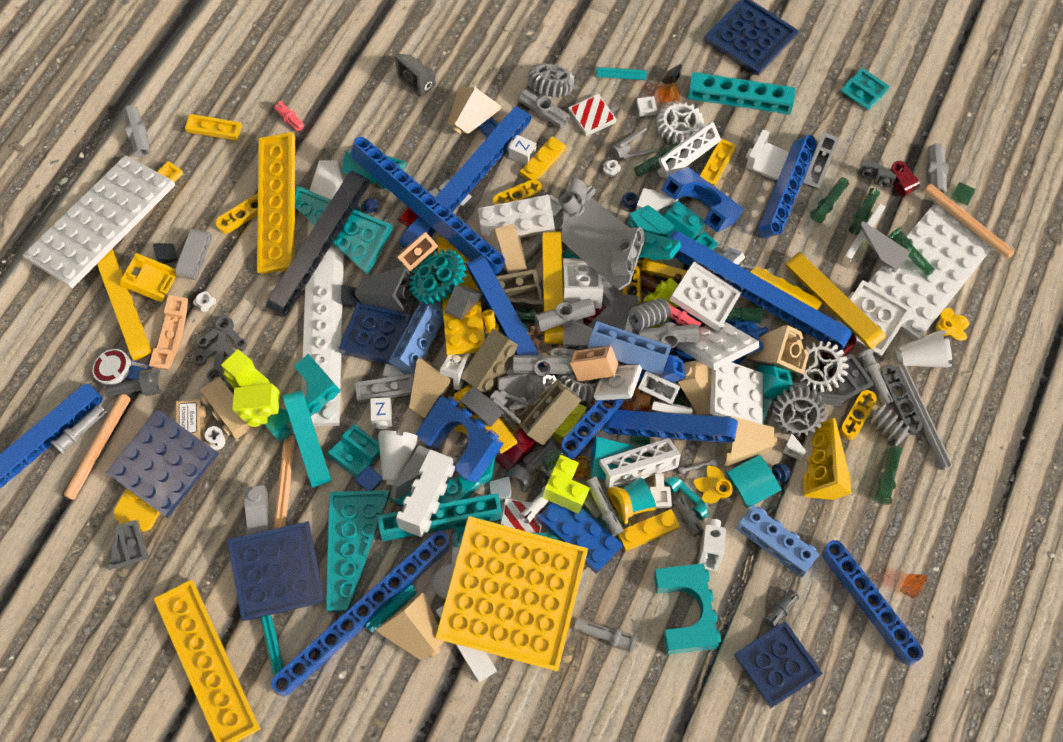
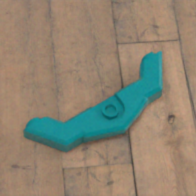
[389,456,496,507]

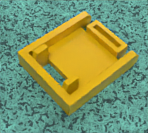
[120,253,177,302]

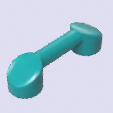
[664,477,708,520]

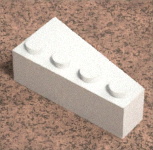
[396,450,455,537]

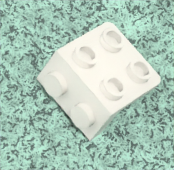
[746,129,789,181]

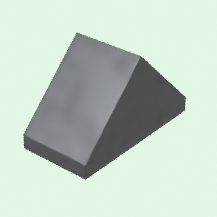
[445,285,483,321]

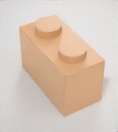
[396,232,438,271]
[570,345,618,381]

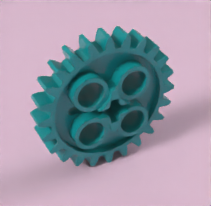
[409,249,467,304]

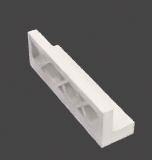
[657,122,721,178]
[440,321,488,390]
[599,438,681,488]

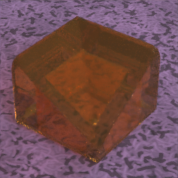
[658,83,680,103]
[572,456,590,479]
[900,574,927,598]

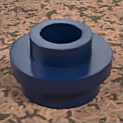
[621,192,639,210]
[361,198,379,213]
[772,463,790,482]

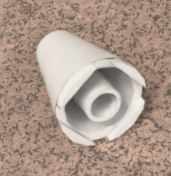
[896,330,952,368]
[378,431,418,486]

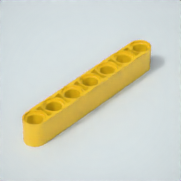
[542,232,564,344]
[97,248,152,361]
[785,252,886,350]

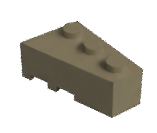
[483,269,544,311]
[461,328,518,397]
[514,380,581,445]

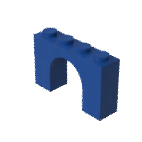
[661,167,744,233]
[415,396,504,483]

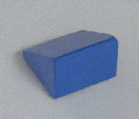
[662,355,685,382]

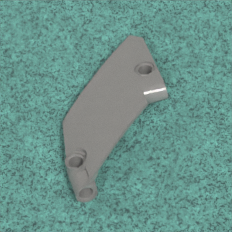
[558,179,644,291]

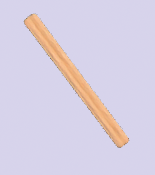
[924,184,1014,259]
[64,394,130,500]
[273,435,295,529]

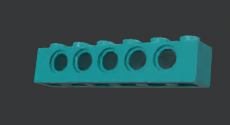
[688,72,795,115]
[378,493,502,542]

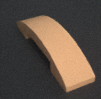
[149,295,188,370]

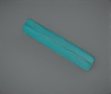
[596,67,647,80]
[365,584,417,632]
[260,615,284,676]

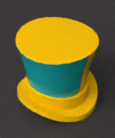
[607,476,656,524]

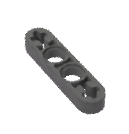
[880,365,923,435]

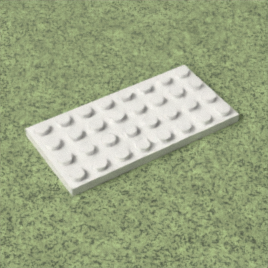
[23,155,175,288]
[868,202,992,340]

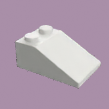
[563,258,603,309]

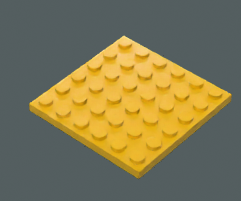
[435,516,588,671]

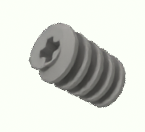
[628,298,671,331]
[867,404,910,447]

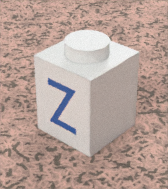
[507,135,536,165]
[370,398,392,429]

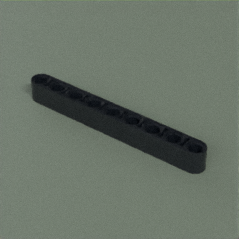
[266,171,370,317]

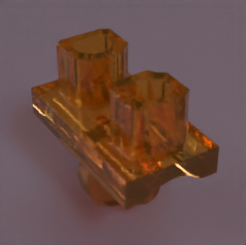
[621,389,652,412]

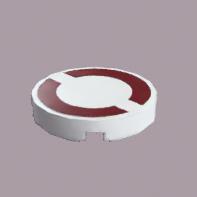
[92,349,131,386]

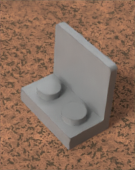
[498,373,543,413]

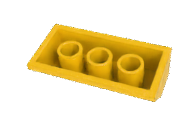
[751,266,823,310]

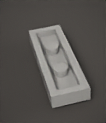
[355,374,414,403]

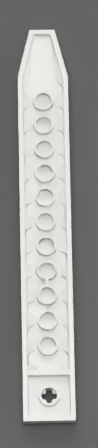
[301,160,344,426]

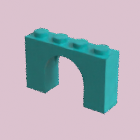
[265,353,341,442]
[653,563,721,655]

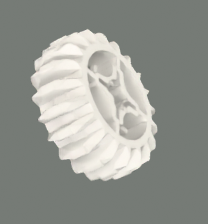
[656,101,704,145]
[797,341,849,392]

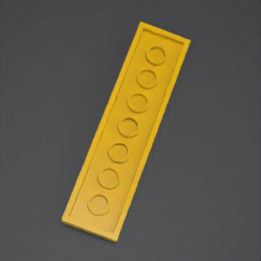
[257,132,295,275]
[437,237,485,355]
[154,580,261,742]

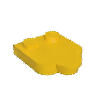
[114,488,160,532]

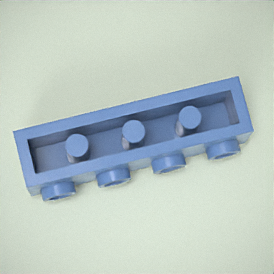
[389,301,444,375]
[587,321,672,375]
[736,505,820,578]

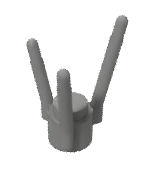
[612,127,657,161]
[489,390,529,432]

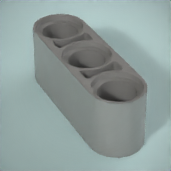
[176,229,212,280]

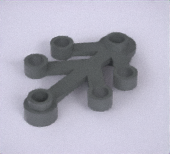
[194,316,247,382]

